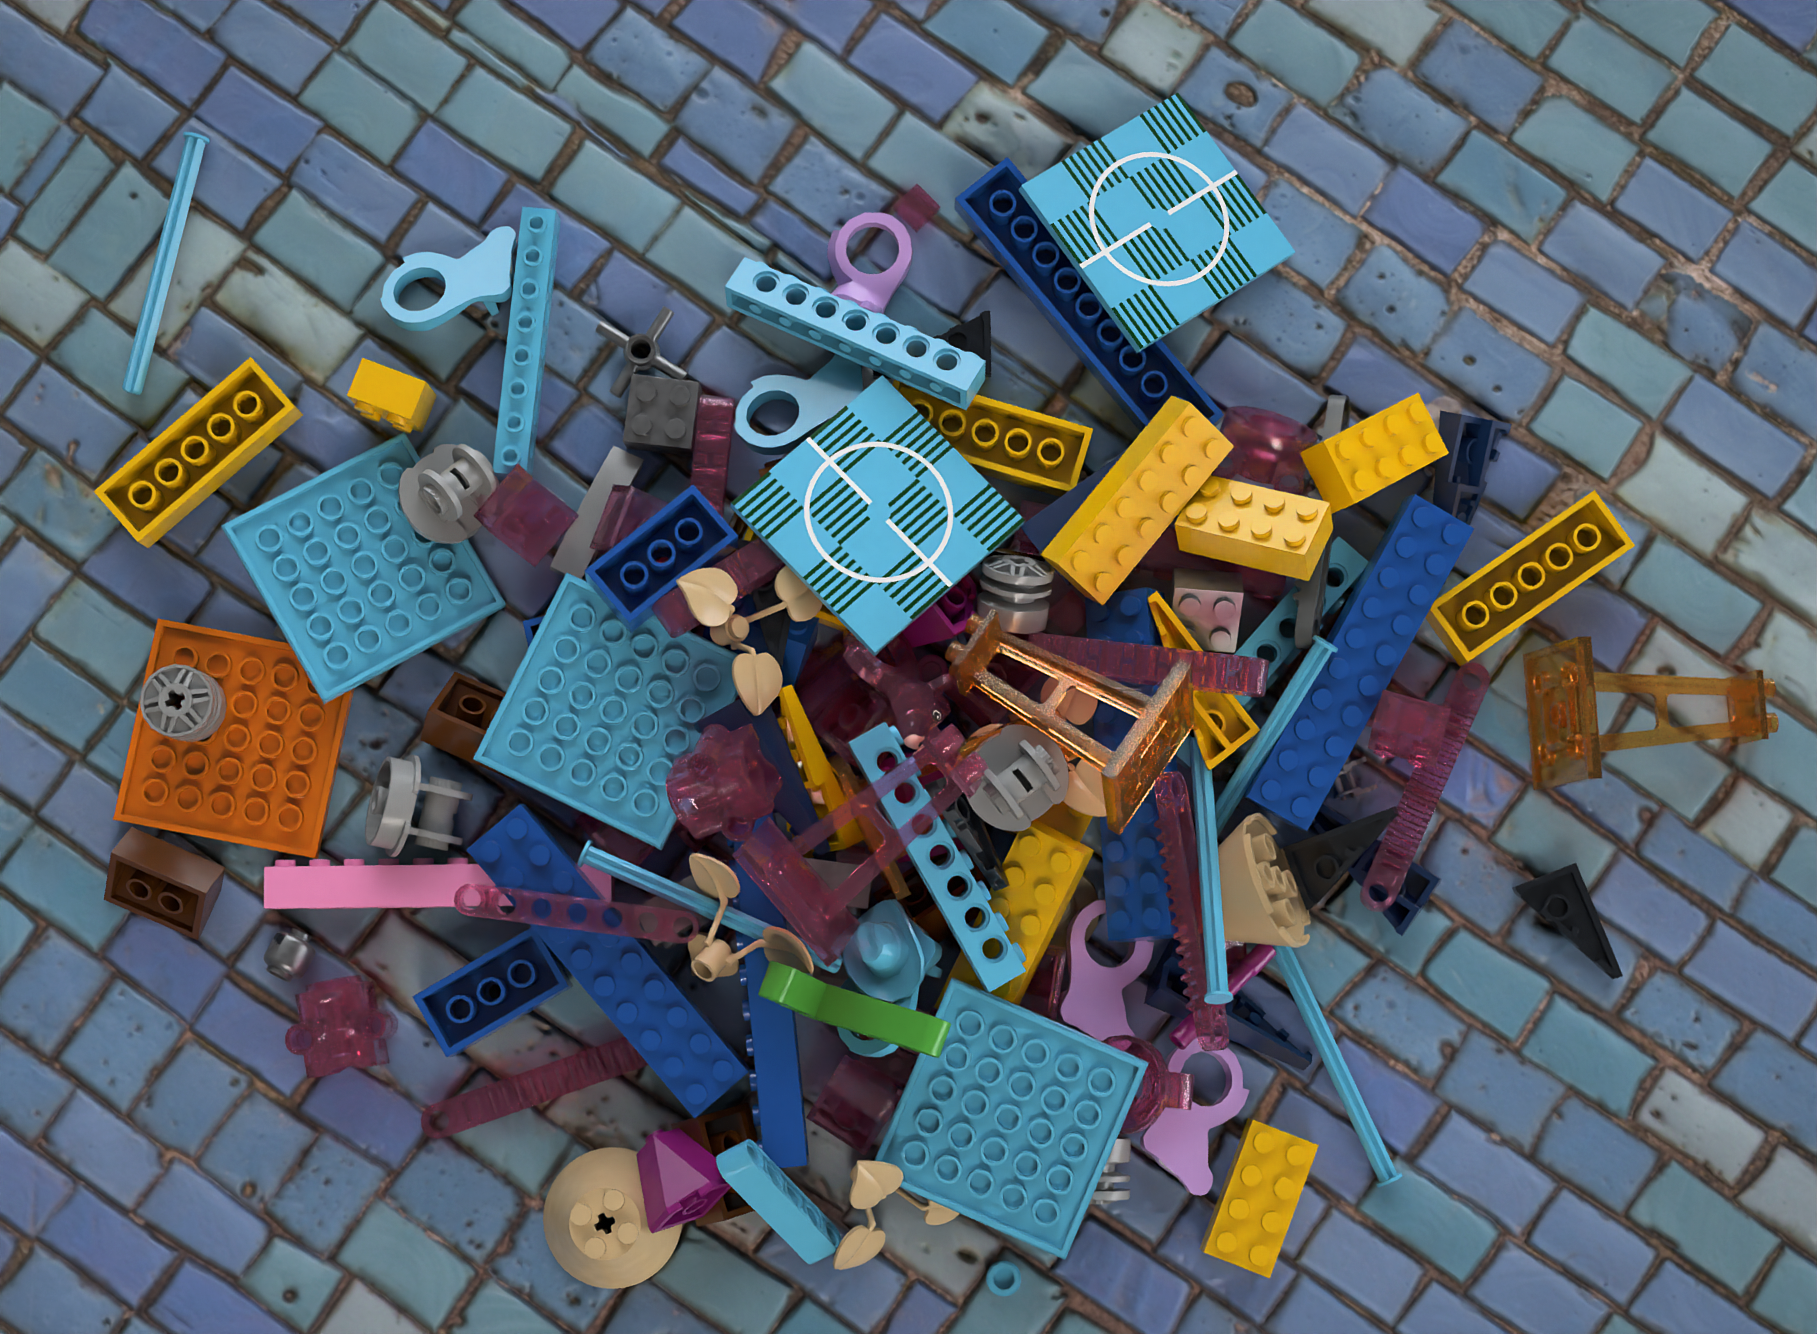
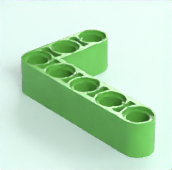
[758,961,951,1058]

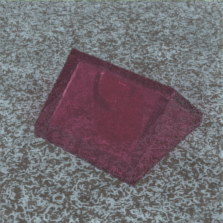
[1019,948,1067,1020]

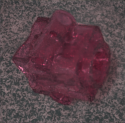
[665,724,784,842]
[285,975,398,1079]

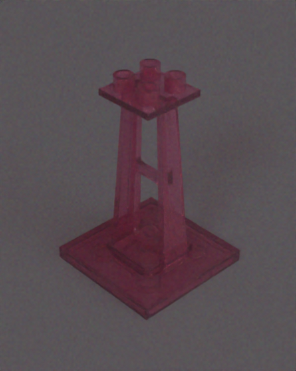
[732,724,988,967]

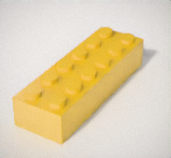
[94,357,303,548]
[892,379,1093,497]
[1040,396,1234,605]
[1425,490,1635,667]
[934,819,1094,1009]

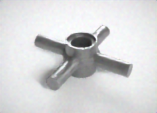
[595,306,688,398]

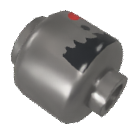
[263,928,316,983]

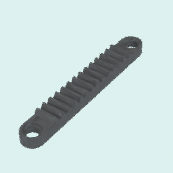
[1293,395,1350,649]

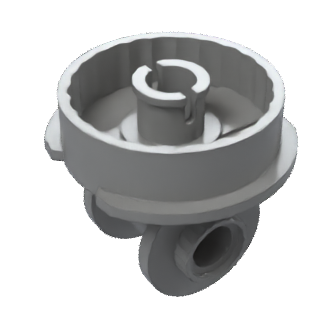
[398,444,501,544]
[962,725,1069,831]
[365,754,473,857]

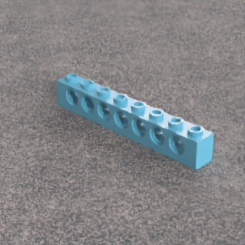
[493,207,561,483]
[725,257,986,410]
[1174,536,1368,770]
[846,722,1027,992]

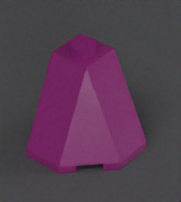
[887,574,976,652]
[636,1128,731,1233]

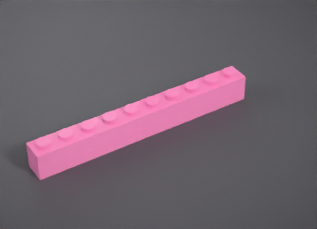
[264,857,615,909]

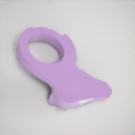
[824,213,913,331]
[1057,899,1154,1053]
[1140,1037,1250,1196]

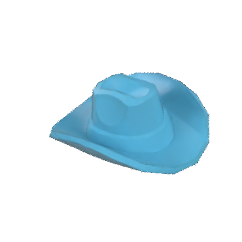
[842,899,924,1003]

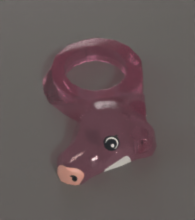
[842,628,954,750]

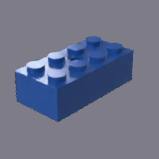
[584,484,738,633]
[412,927,573,1057]

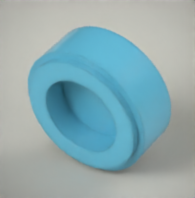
[986,1260,1021,1296]

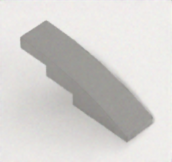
[550,446,644,580]

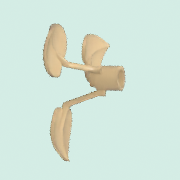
[676,565,823,716]
[958,664,1117,817]
[688,853,814,982]
[833,1160,960,1270]

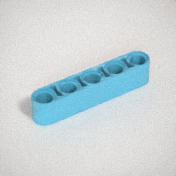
[716,1139,842,1265]

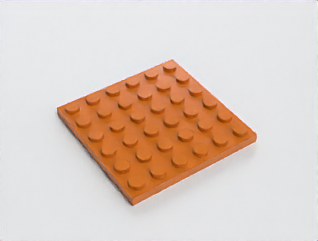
[113,618,355,859]

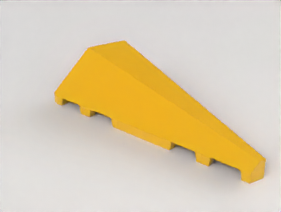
[1147,591,1261,771]
[777,684,864,861]

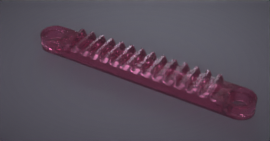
[1359,663,1490,912]
[1154,771,1229,1051]
[421,1037,649,1139]

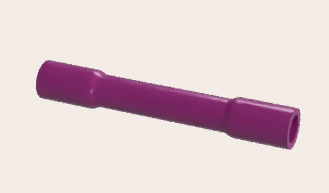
[1169,944,1276,1050]

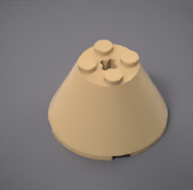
[1186,813,1310,948]
[543,1147,683,1289]

